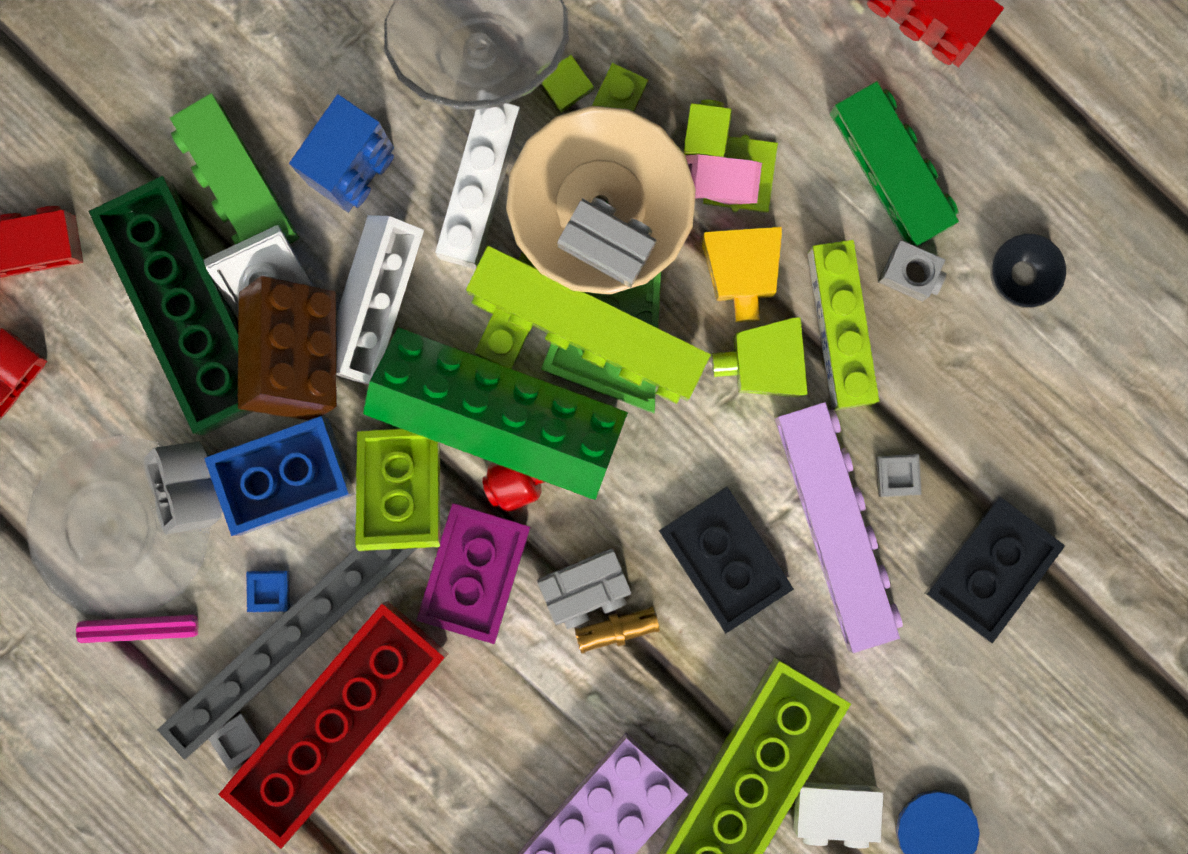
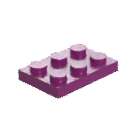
[416,503,531,644]

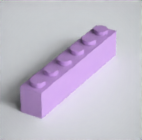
[775,402,903,653]

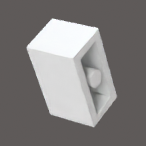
[793,782,883,848]

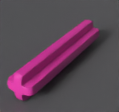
[76,615,199,643]

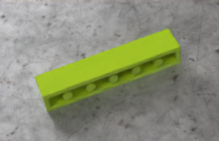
[466,246,711,404]

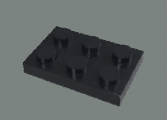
[658,486,794,634]
[924,496,1065,644]

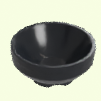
[990,234,1066,308]

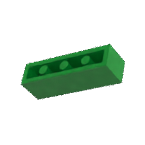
[830,81,959,247]

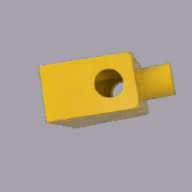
[702,227,782,323]

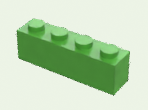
[170,93,300,245]

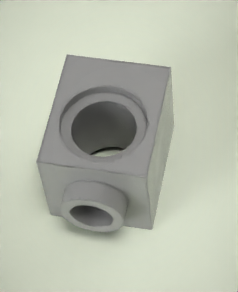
[878,240,947,302]

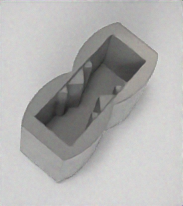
[144,441,223,535]

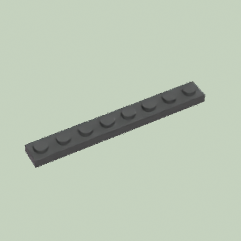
[157,548,418,760]

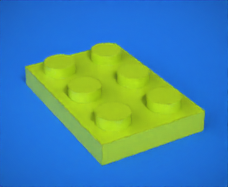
[355,429,440,551]

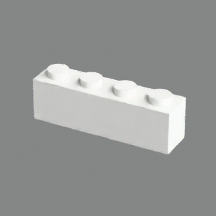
[435,96,521,269]
[336,215,424,384]

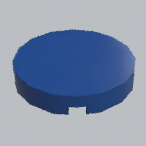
[896,790,980,854]

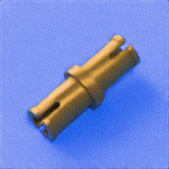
[574,606,660,654]

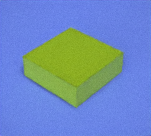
[538,55,594,113]

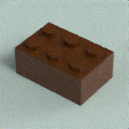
[238,275,337,421]

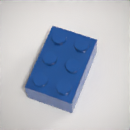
[289,94,394,213]
[204,416,356,536]

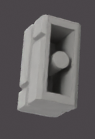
[557,198,656,288]
[537,548,632,629]

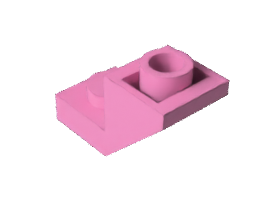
[685,154,762,205]

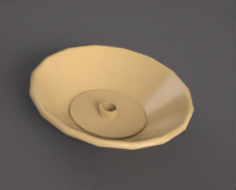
[506,106,696,294]

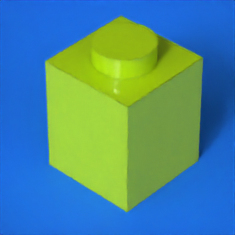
[684,99,731,157]

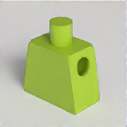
[712,317,808,398]

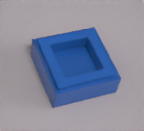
[246,570,290,612]

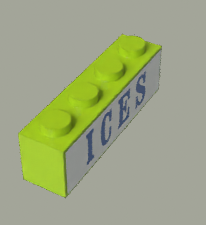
[807,240,880,410]

